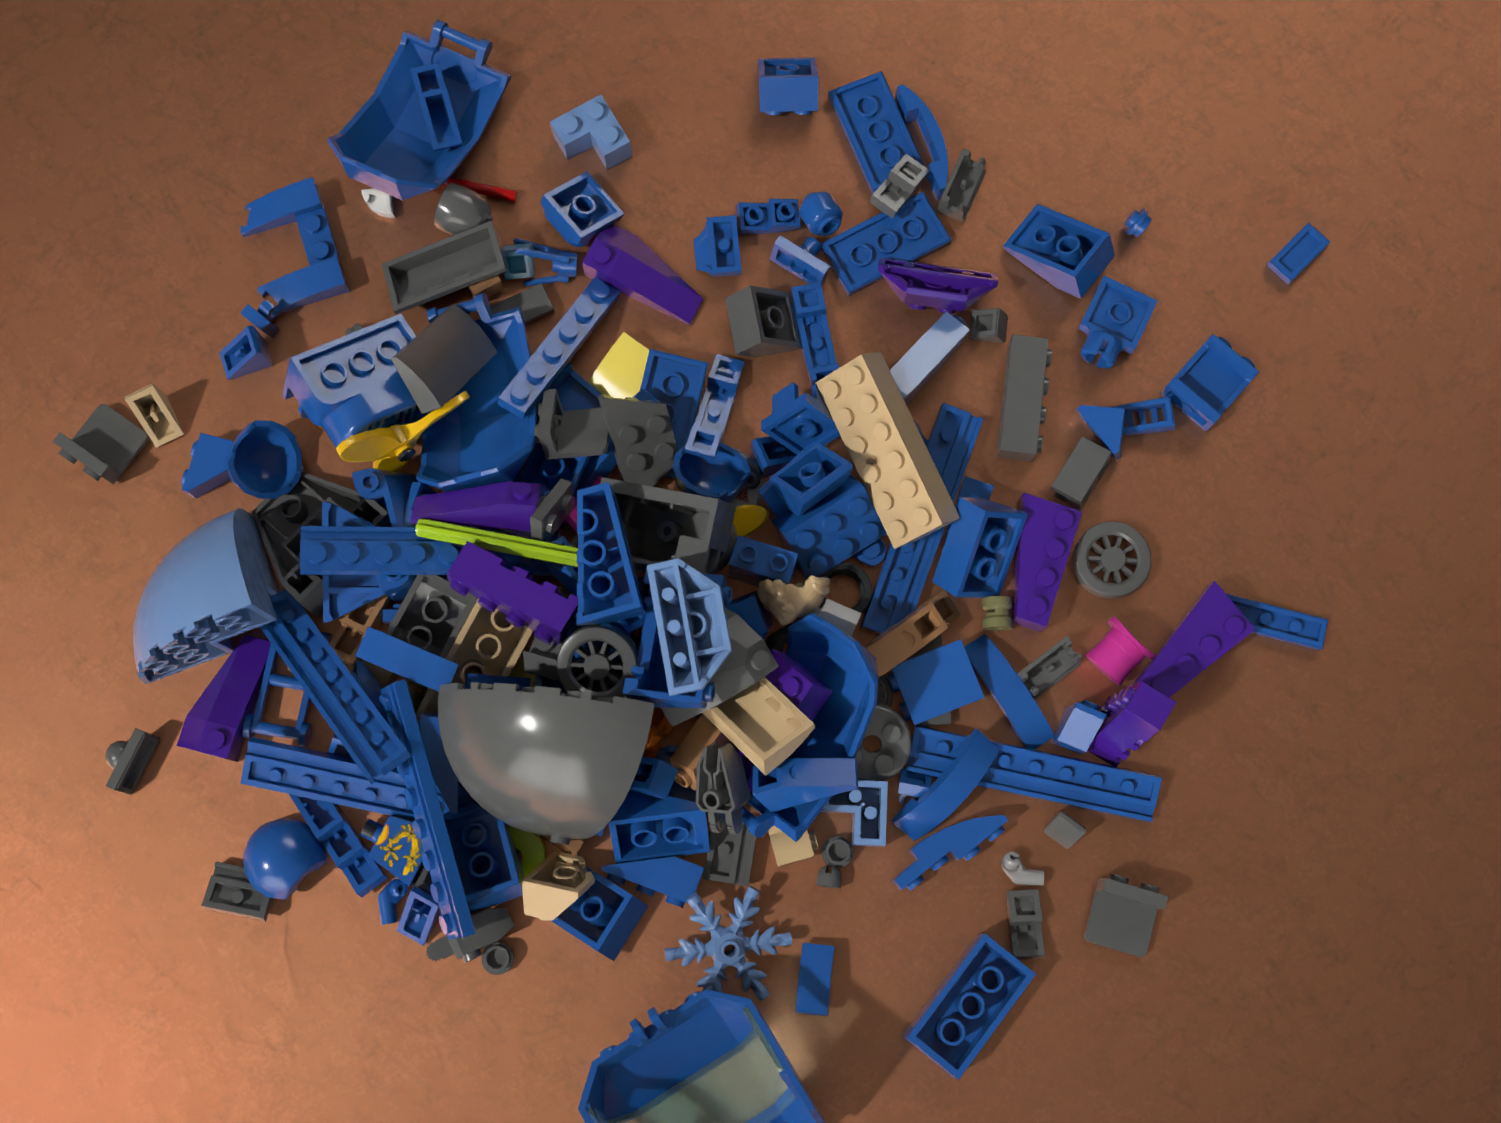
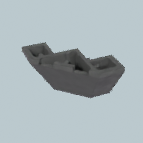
[661,608,779,726]

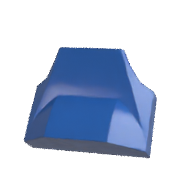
[694,215,742,277]

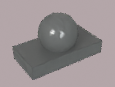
[105,728,160,795]

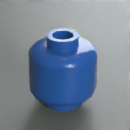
[799,191,843,236]

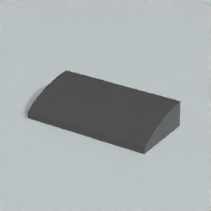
[382,220,507,314]
[391,304,498,414]

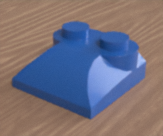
[541,171,624,247]
[517,442,591,496]

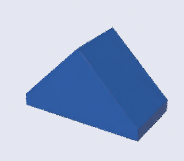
[219,326,273,380]
[1077,405,1127,460]
[751,436,797,479]
[396,886,441,946]

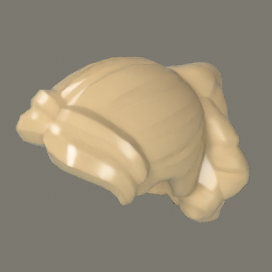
[757,575,830,626]

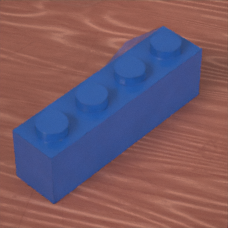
[577,482,646,626]

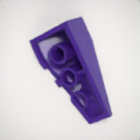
[582,224,703,325]
[177,635,271,762]

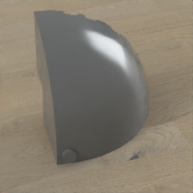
[438,682,655,845]

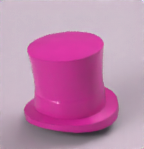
[1085,616,1156,686]

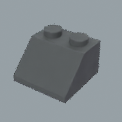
[725,285,802,357]

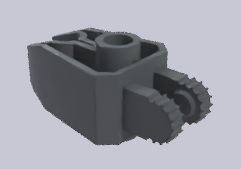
[696,742,751,834]
[426,908,514,963]

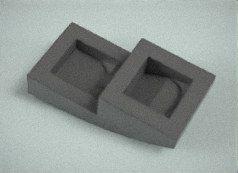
[869,154,930,219]
[1006,889,1045,960]

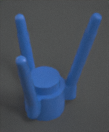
[513,238,578,287]

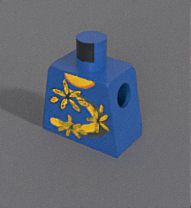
[360,815,424,886]

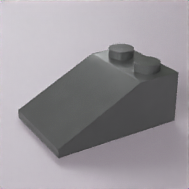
[386,575,478,658]

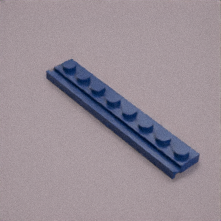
[860,403,984,635]
[300,526,559,575]
[259,589,411,785]
[379,679,476,940]
[906,725,1162,822]
[240,737,476,820]

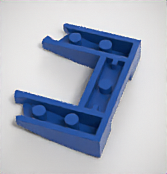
[240,177,350,313]

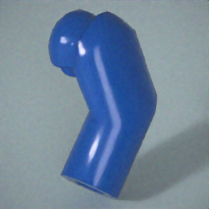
[378,879,408,925]

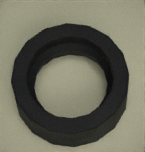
[819,562,872,616]

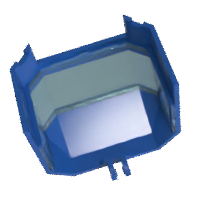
[578,989,826,1123]

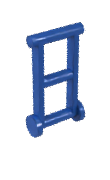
[243,631,332,748]

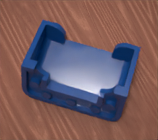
[352,468,448,604]
[622,567,732,708]

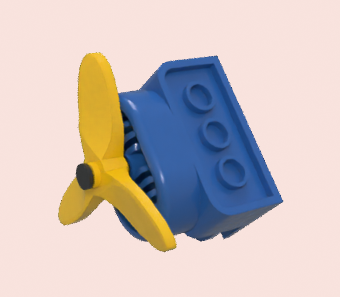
[282,313,470,472]

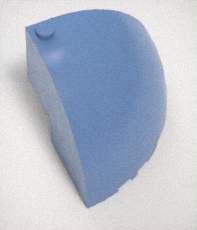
[133,508,280,684]

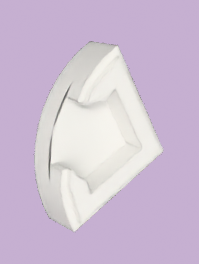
[361,188,395,218]

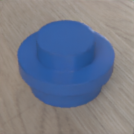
[1124,208,1152,237]
[856,539,886,566]

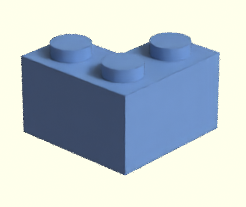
[550,94,632,170]
[821,780,888,847]

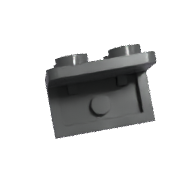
[534,389,609,460]
[53,404,149,484]
[492,478,575,542]
[1084,874,1168,957]

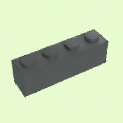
[996,334,1052,462]

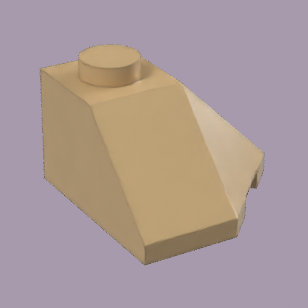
[522,851,594,921]

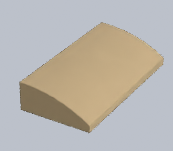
[702,677,815,776]

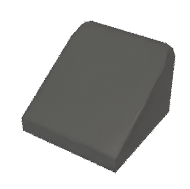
[970,308,1008,343]
[1044,811,1087,849]

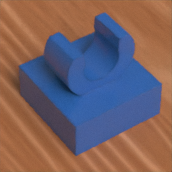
[241,299,281,338]
[898,768,931,804]

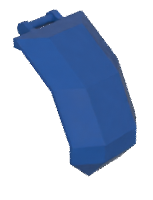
[327,19,512,201]
[416,293,537,492]
[741,613,878,842]

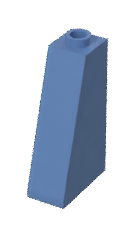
[890,311,970,406]

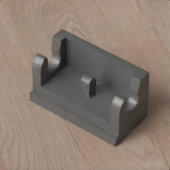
[937,148,986,223]
[1051,437,1112,511]
[1017,636,1083,700]

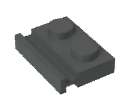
[703,818,756,886]
[201,862,273,921]

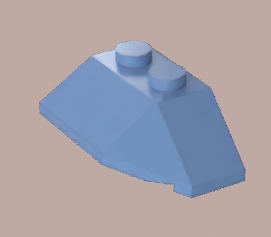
[646,558,733,696]

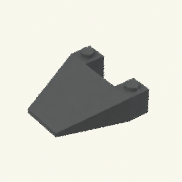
[252,472,392,617]

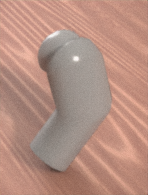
[1001,851,1044,886]

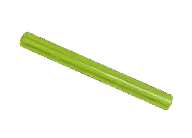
[415,518,578,567]

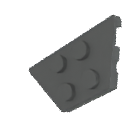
[598,394,678,487]

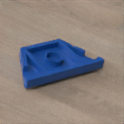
[322,502,385,622]

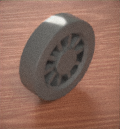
[1072,521,1151,599]
[557,623,639,700]

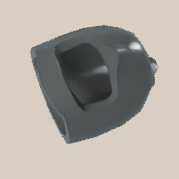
[434,182,493,236]

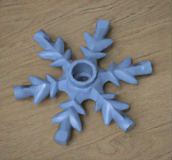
[664,886,792,1001]

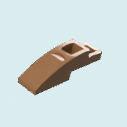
[865,589,961,678]

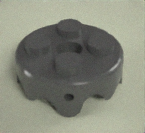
[855,703,912,781]

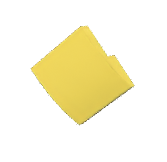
[588,332,649,399]

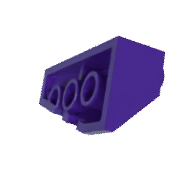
[410,481,546,531]

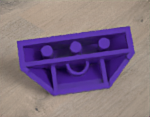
[878,257,998,314]

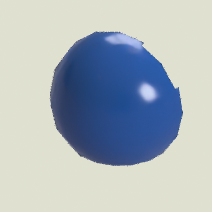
[225,420,304,499]
[673,443,751,503]
[243,818,327,900]

